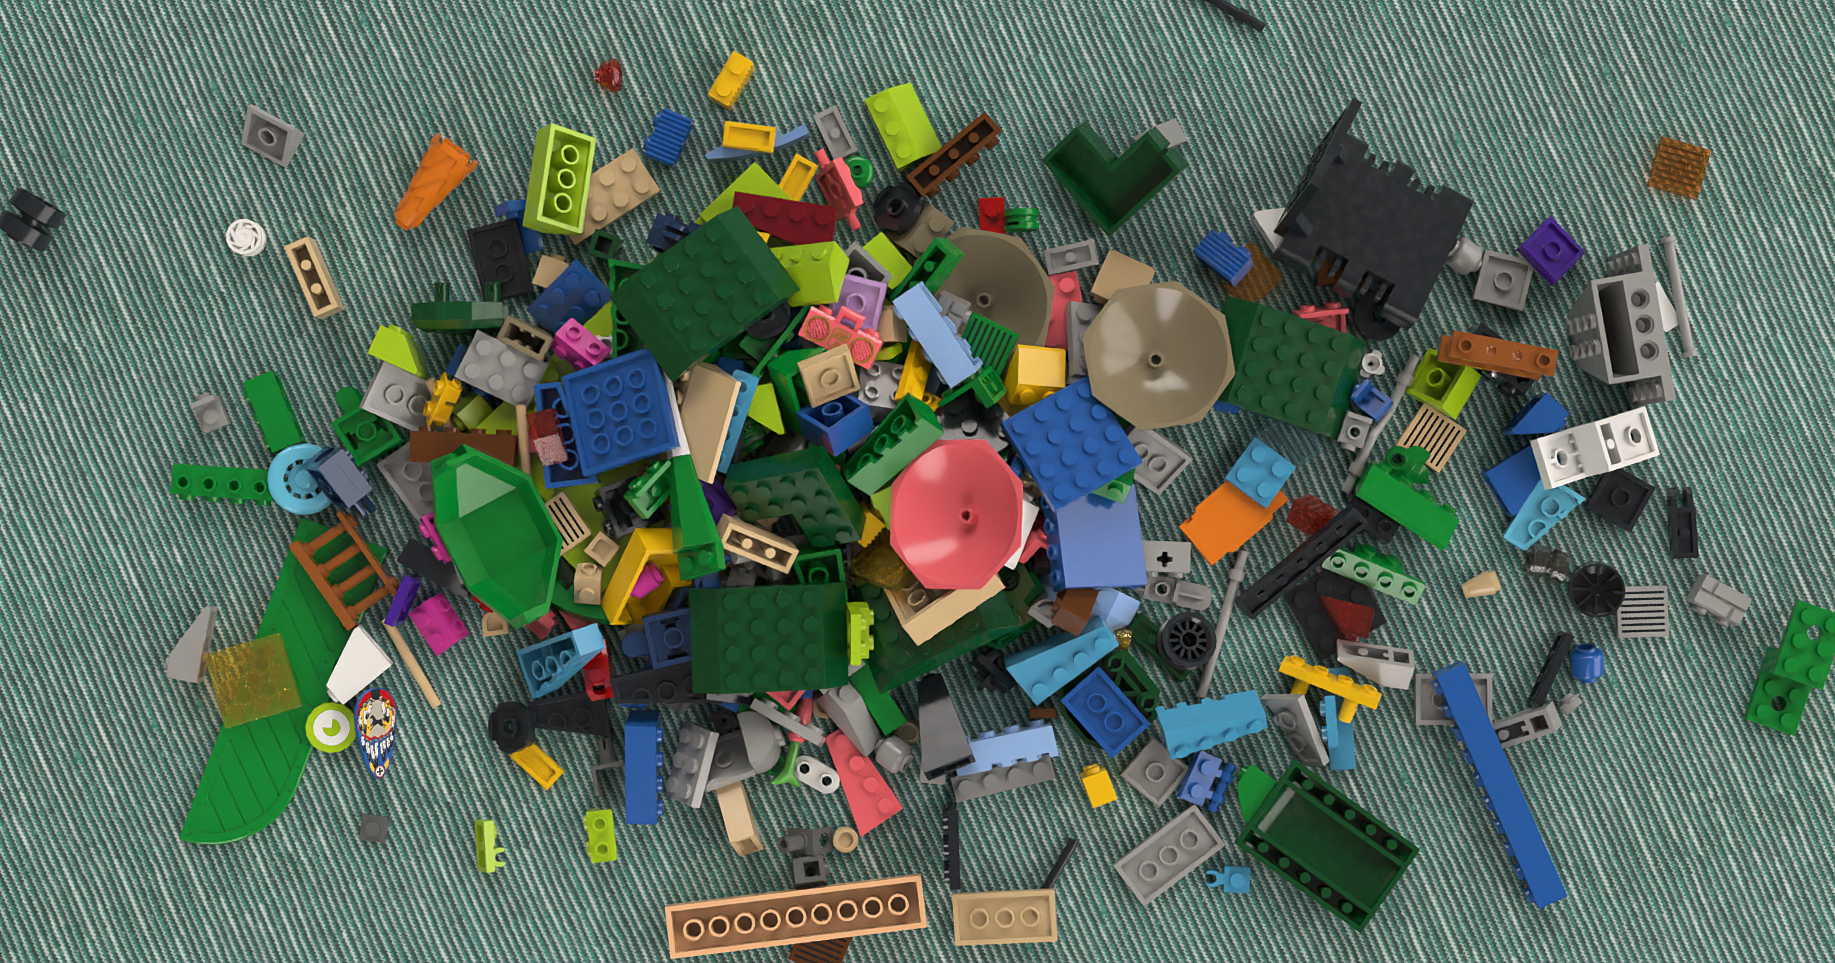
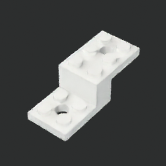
[1530,406,1660,490]

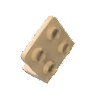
[1089,250,1155,306]

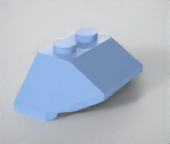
[1038,574,1140,631]

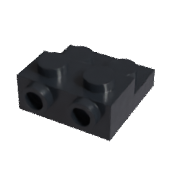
[592,475,665,540]

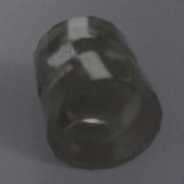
[1524,543,1571,585]

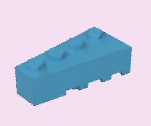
[1003,615,1119,705]
[516,623,605,699]
[1155,690,1268,760]

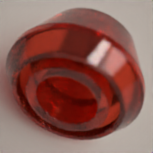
[595,58,622,93]

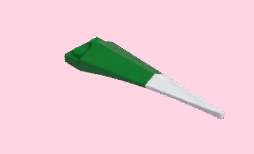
[663,370,726,580]

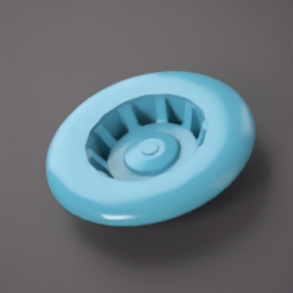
[267,444,331,515]

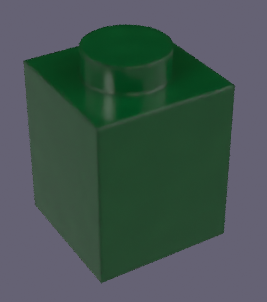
[587,229,624,263]

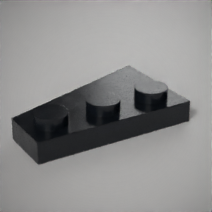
[527,687,613,738]

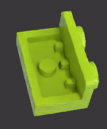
[583,807,617,863]

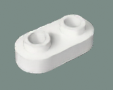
[794,755,840,794]

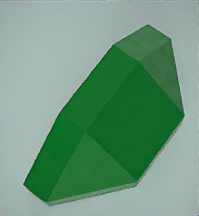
[430,443,563,629]

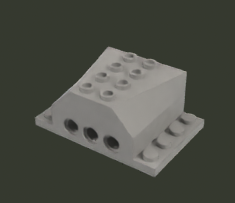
[1565,244,1676,407]

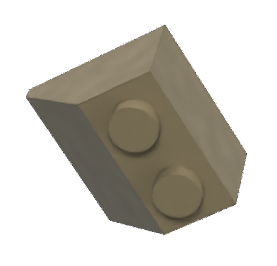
[885,200,955,260]

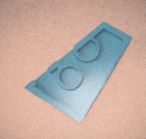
[1501,479,1586,551]

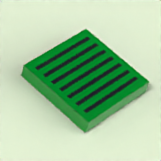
[961,312,1020,378]

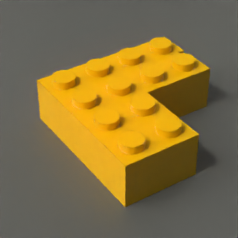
[600,528,731,625]

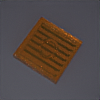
[1646,136,1711,200]

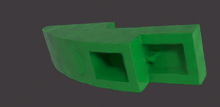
[550,576,611,625]

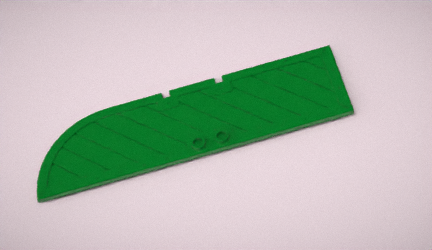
[179,517,389,845]

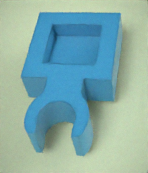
[1205,865,1250,893]

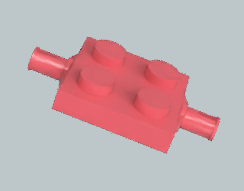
[814,149,864,232]

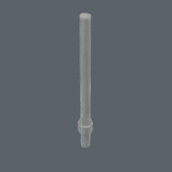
[1196,549,1249,698]

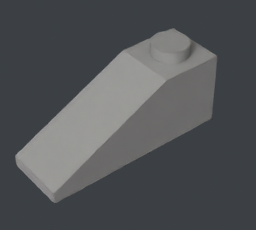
[165,606,218,683]
[1336,639,1415,690]
[815,683,882,757]
[1492,701,1562,749]

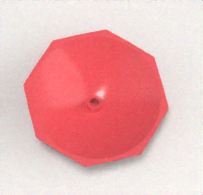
[890,439,1023,590]

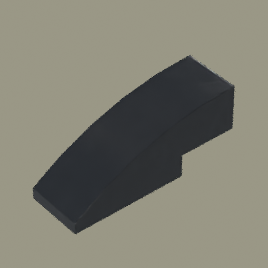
[397,539,471,599]

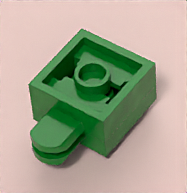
[331,387,408,468]

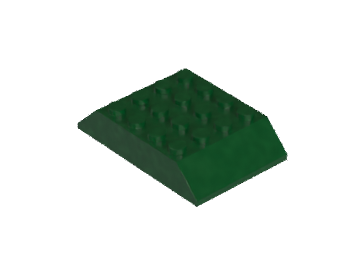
[610,206,800,382]
[1217,296,1368,440]
[848,564,1019,695]
[689,581,849,694]
[1234,759,1421,933]

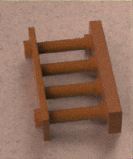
[1436,330,1559,380]
[289,511,400,631]

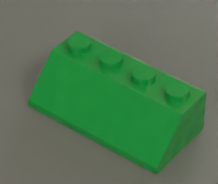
[1355,460,1459,551]

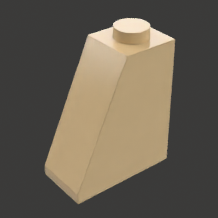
[715,781,764,857]

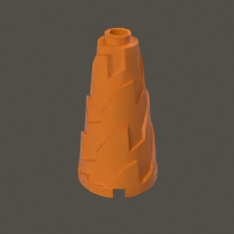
[394,133,478,231]

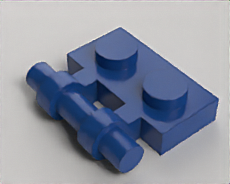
[1177,750,1237,813]

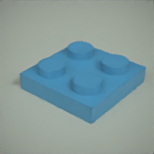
[1224,437,1296,508]

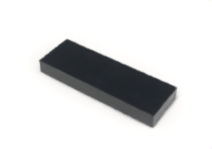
[1528,632,1574,706]

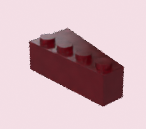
[732,191,839,246]

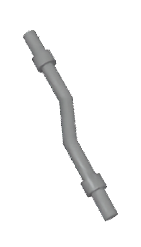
[1341,354,1420,494]

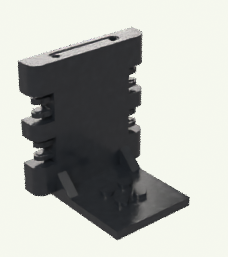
[1272,97,1474,331]

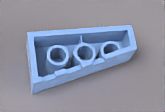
[892,281,983,388]
[956,718,1059,777]

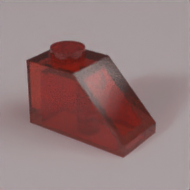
[526,408,569,467]
[1286,494,1340,535]
[1320,596,1375,642]

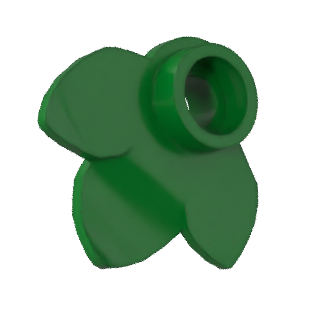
[1385,446,1431,484]

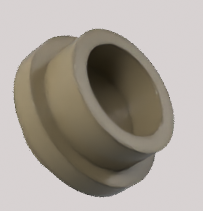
[896,719,920,745]

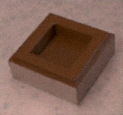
[1029,707,1056,719]

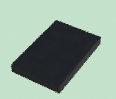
[467,219,535,302]

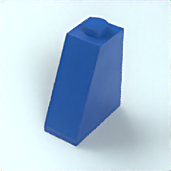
[1480,443,1541,516]

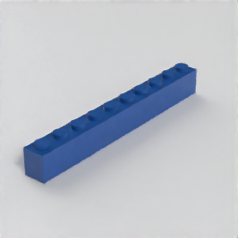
[1431,660,1567,909]

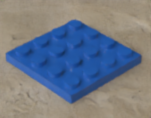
[562,348,680,477]
[1000,375,1143,513]

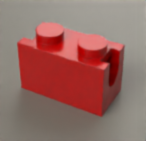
[583,639,614,701]

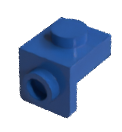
[1350,379,1393,423]

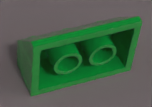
[767,347,827,436]

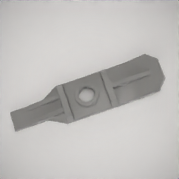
[1125,575,1213,611]

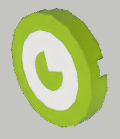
[305,702,356,753]

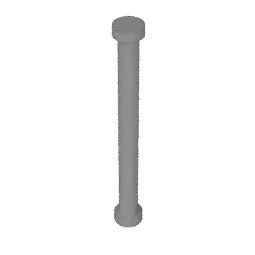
[1660,236,1698,358]

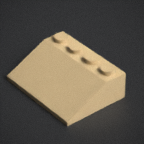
[659,362,741,484]
[881,566,1005,646]

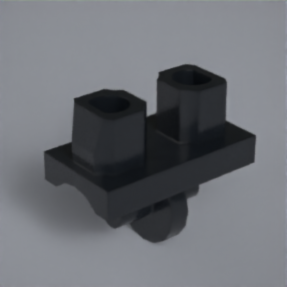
[970,648,1015,695]

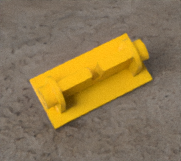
[423,372,463,427]

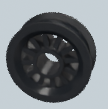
[1157,612,1217,671]

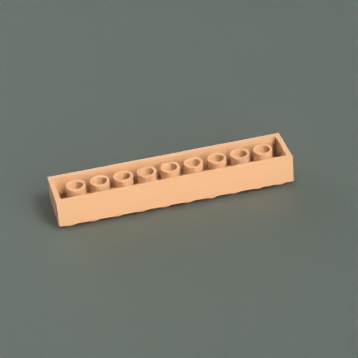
[665,873,927,959]

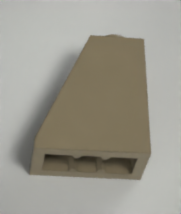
[496,315,554,362]

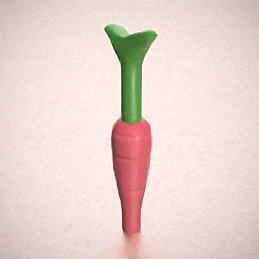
[770,692,814,787]

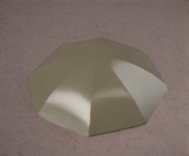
[914,227,1055,376]
[1082,281,1235,431]

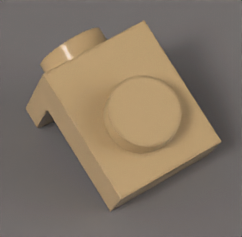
[574,563,603,605]

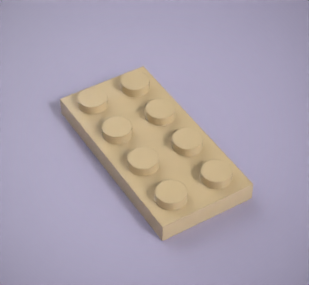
[569,148,661,246]
[952,888,1058,946]

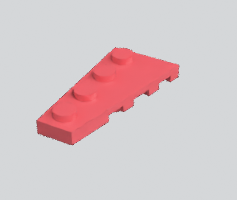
[825,728,903,837]

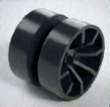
[0,187,67,252]
[1567,561,1625,618]

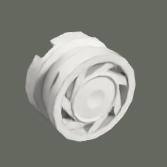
[226,219,267,256]

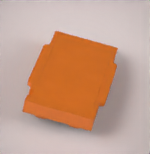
[1178,481,1289,566]

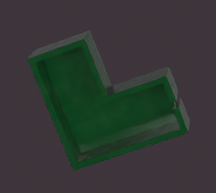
[1042,122,1189,237]
[723,445,866,549]

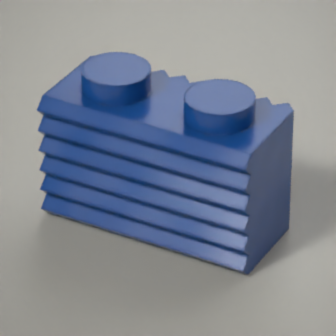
[642,108,694,169]
[1193,229,1254,288]

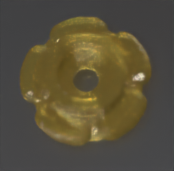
[1116,626,1133,651]

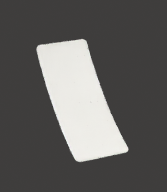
[1655,282,1679,332]

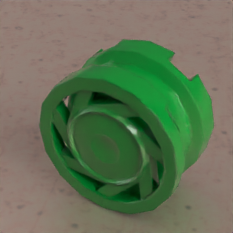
[1003,208,1039,233]

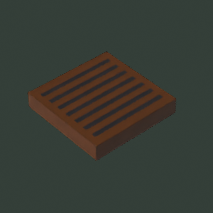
[789,936,853,963]

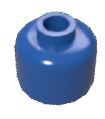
[1569,643,1605,683]

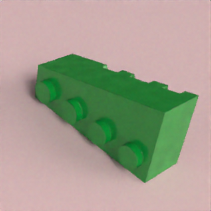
[841,392,944,496]

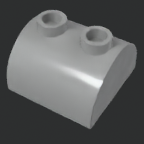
[737,711,786,774]

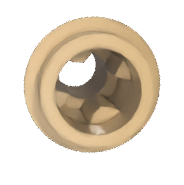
[1461,570,1501,598]

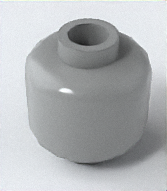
[1445,237,1482,275]
[875,735,914,773]

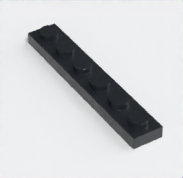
[1234,503,1370,620]

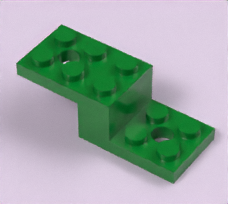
[1743,600,1835,736]

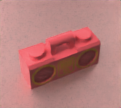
[798,304,884,370]

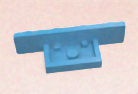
[716,369,759,473]
[1320,667,1356,770]

